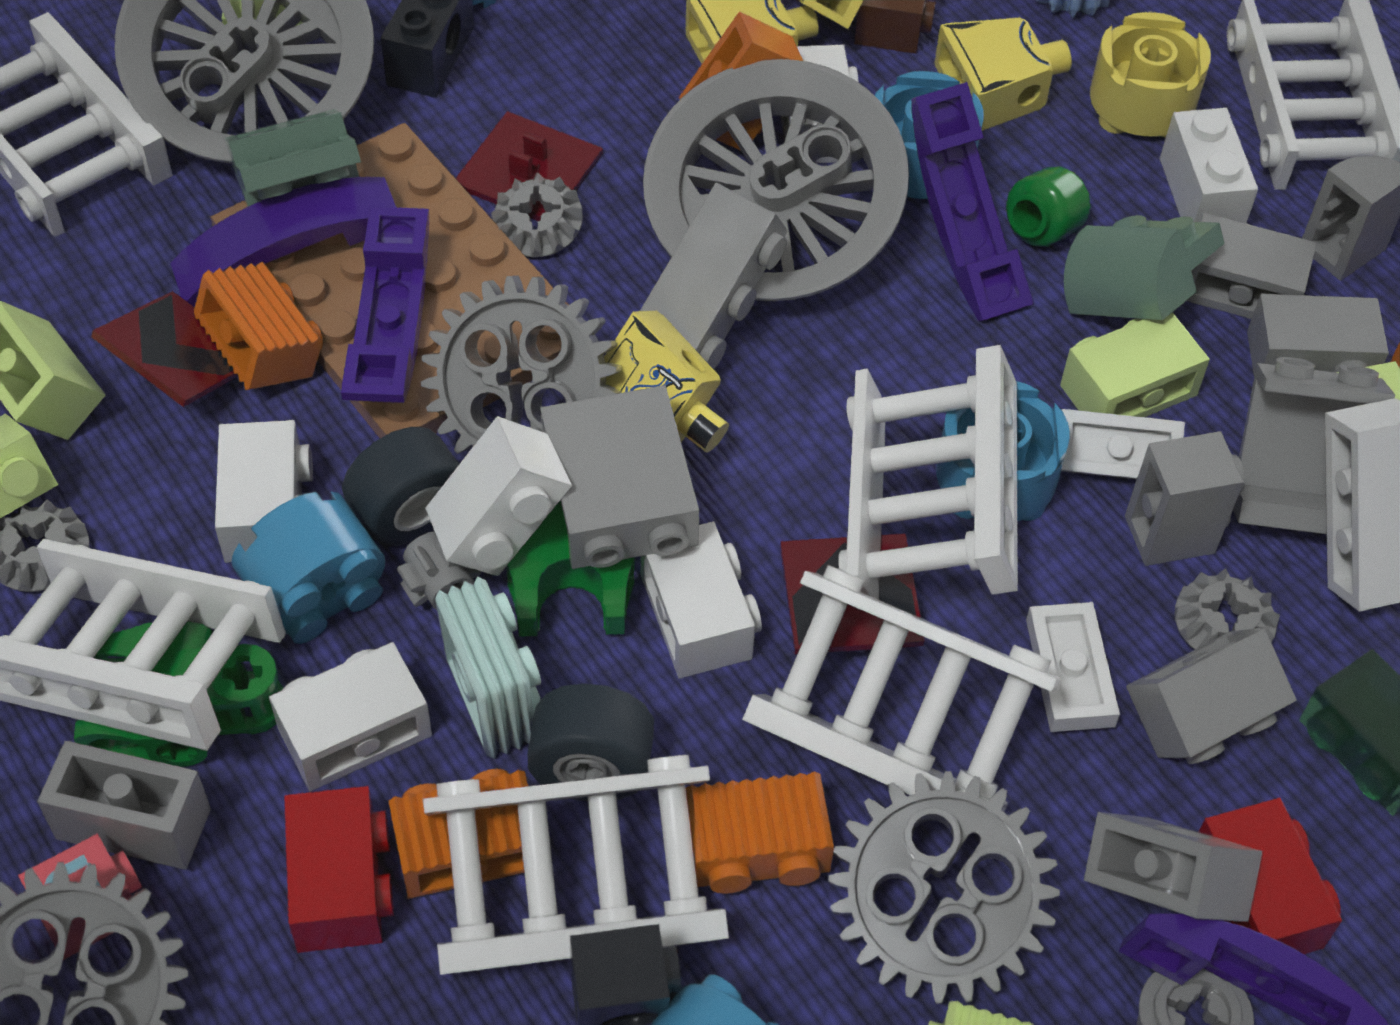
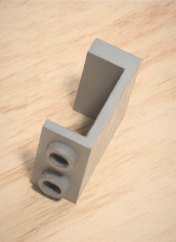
[1233,357,1395,534]
[540,385,699,569]

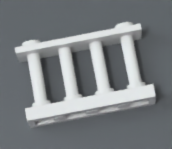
[1227,0,1400,190]
[0,12,173,237]
[838,345,1018,600]
[0,539,286,750]
[742,565,1061,812]
[423,755,729,975]

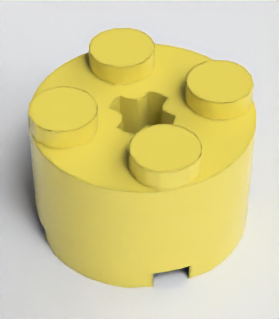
[1090,12,1211,138]

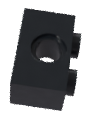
[380,0,474,98]
[570,924,681,1025]

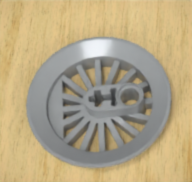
[115,0,374,164]
[643,59,909,301]

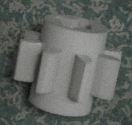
[397,531,481,610]

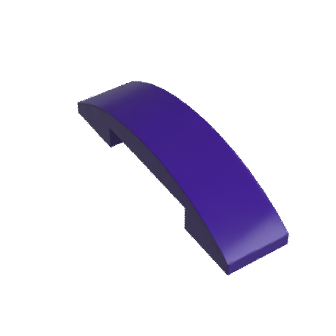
[911,82,1034,322]
[170,177,396,307]
[341,206,430,403]
[1118,913,1389,1025]

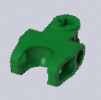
[506,500,635,636]
[74,621,284,767]

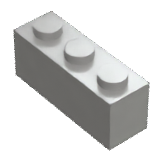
[640,182,788,369]

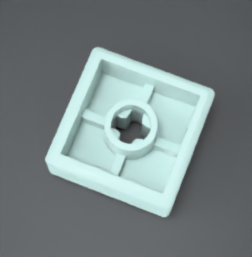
[435,576,541,759]

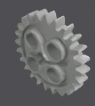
[421,275,622,454]
[829,771,1060,1004]
[0,862,188,1025]

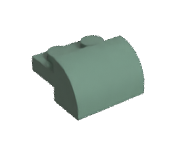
[225,109,361,207]
[1064,215,1225,320]

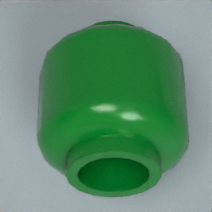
[1006,167,1091,246]

